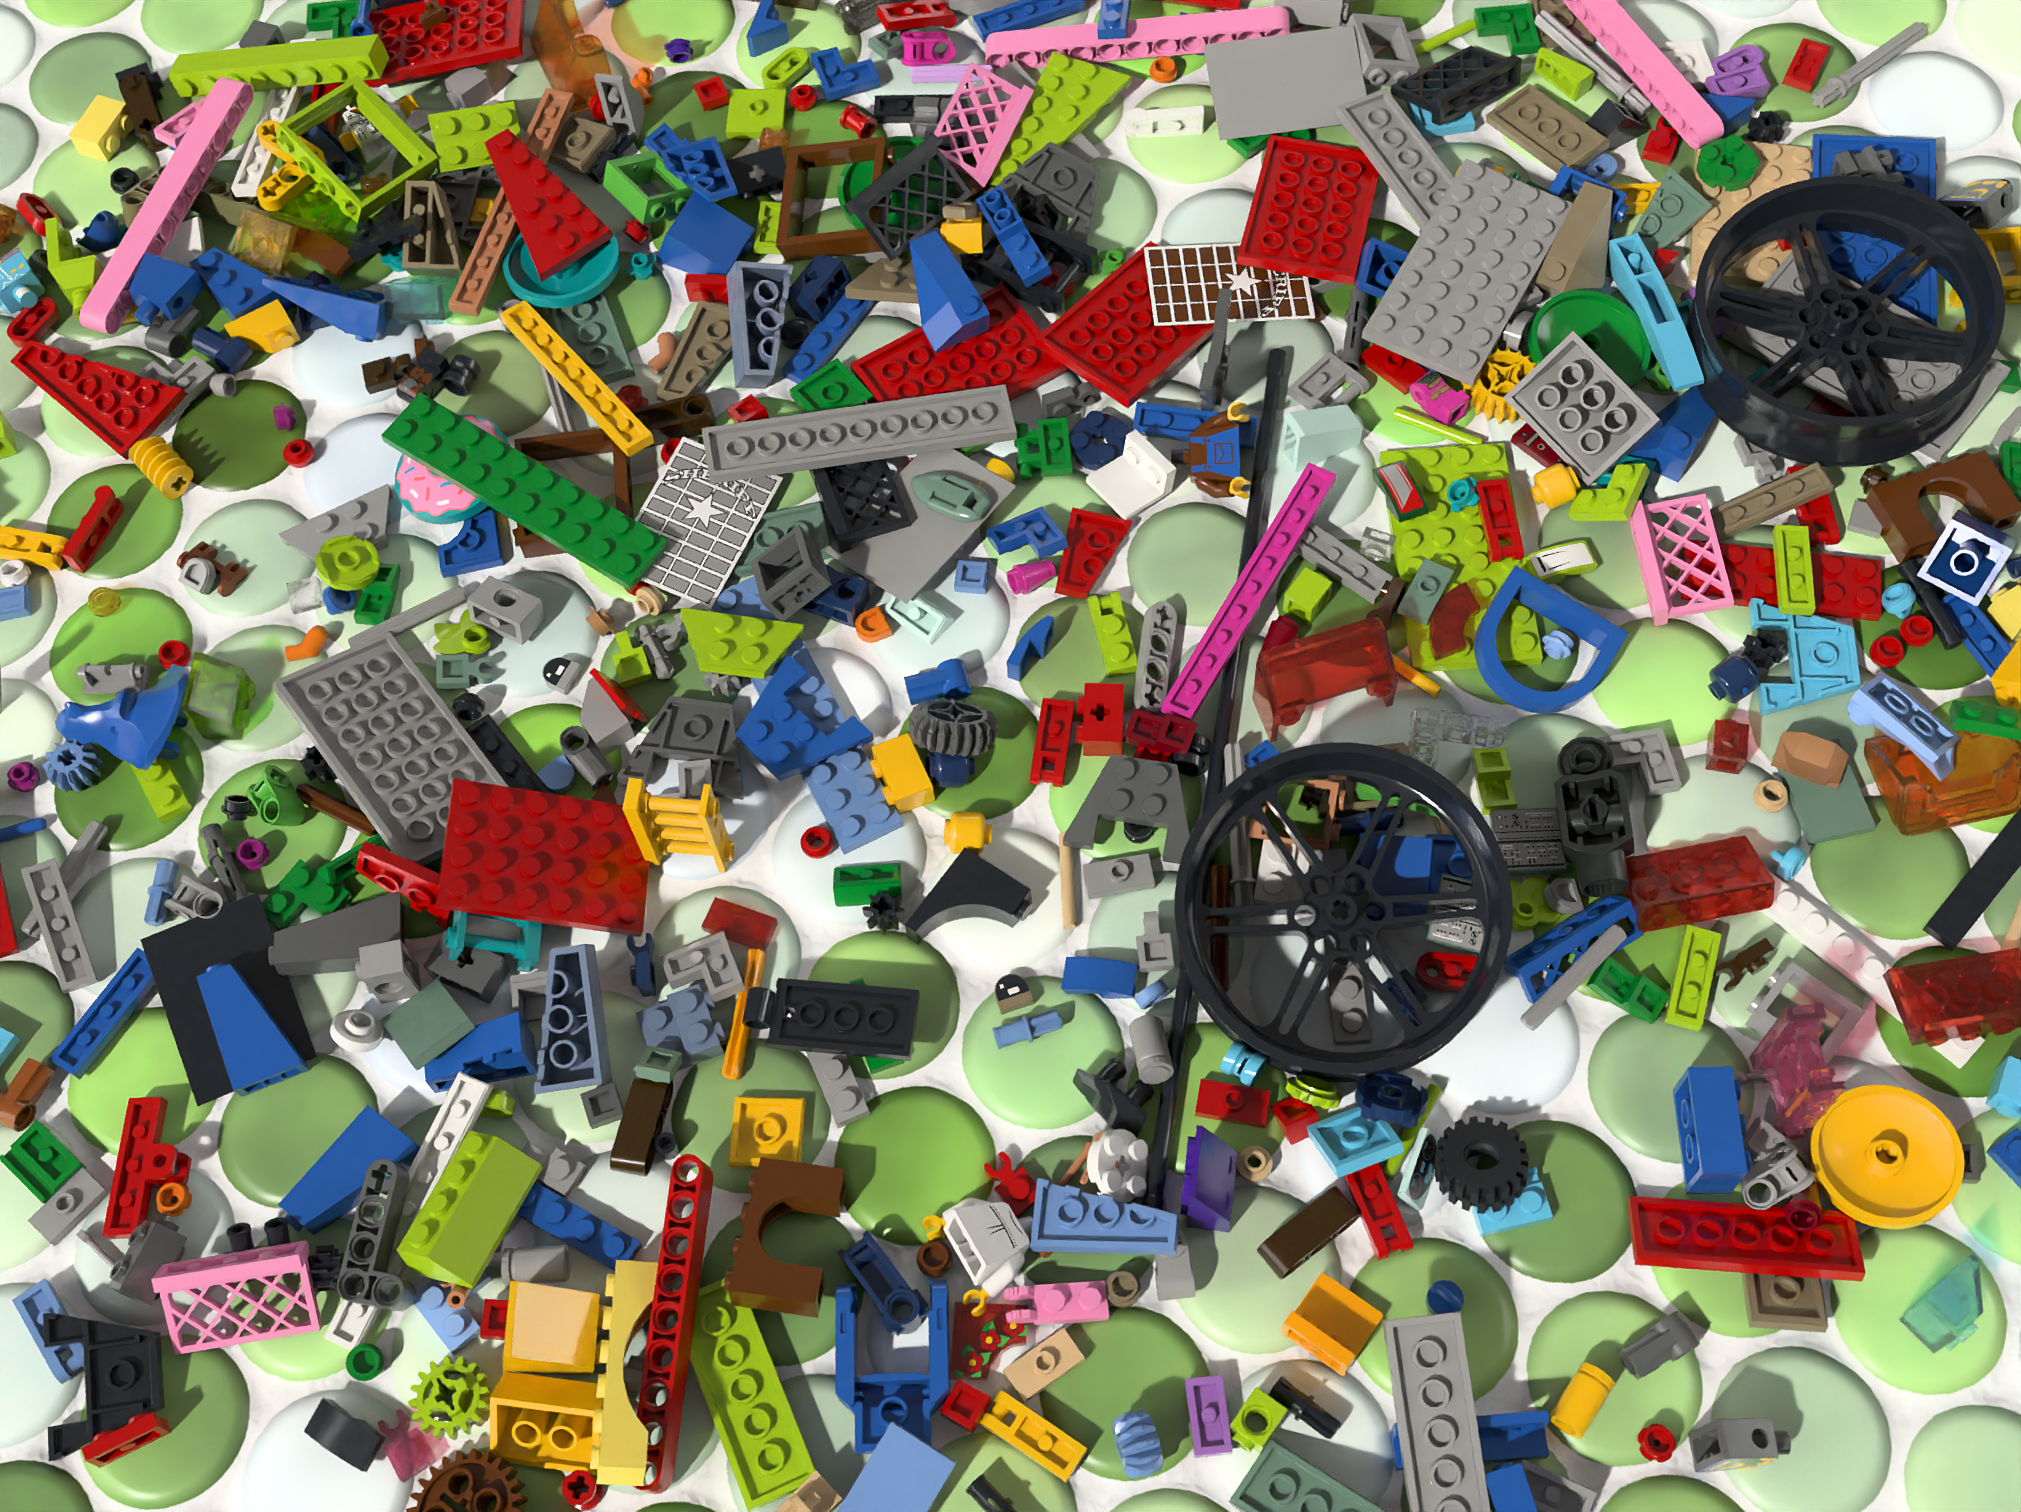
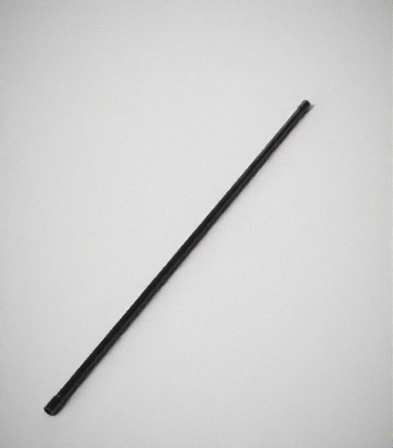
[1142,348,1287,1211]

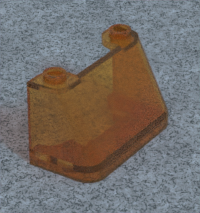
[530,0,612,113]
[1864,730,2021,836]

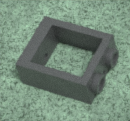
[751,525,832,621]

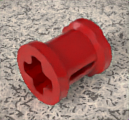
[839,104,877,139]
[562,1470,603,1511]

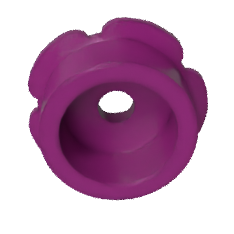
[273,402,296,432]
[7,761,40,792]
[237,839,270,870]

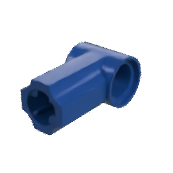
[904,659,972,705]

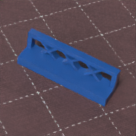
[1503,895,1644,1004]
[1390,1410,1550,1471]

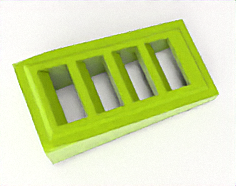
[1534,47,1595,102]

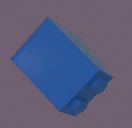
[656,191,755,275]
[1917,509,2018,606]
[1356,833,1432,921]

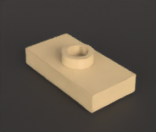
[1003,1327,1085,1404]

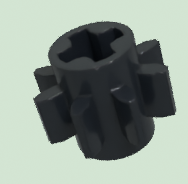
[1747,111,1785,144]
[1741,628,1785,670]
[300,746,338,785]
[862,890,906,935]
[308,1245,345,1292]

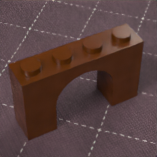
[1864,450,2021,565]
[724,1157,847,1318]

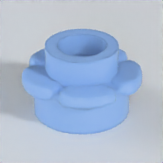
[1542,630,1574,660]

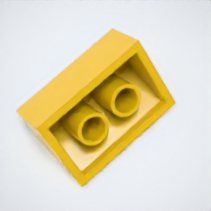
[490,1371,604,1475]

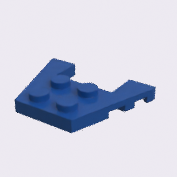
[735,654,874,782]

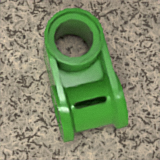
[247,765,305,827]

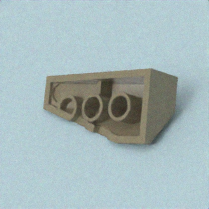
[1535,181,1613,298]

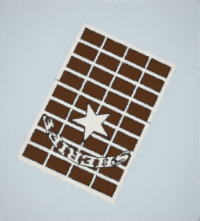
[1144,243,1315,326]

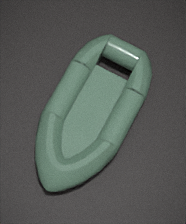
[911,472,991,522]

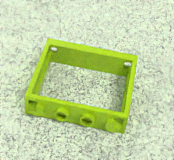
[276,75,438,224]

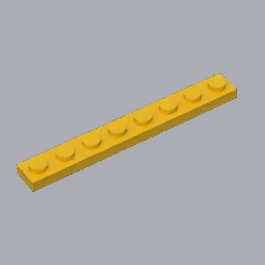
[500,300,655,457]

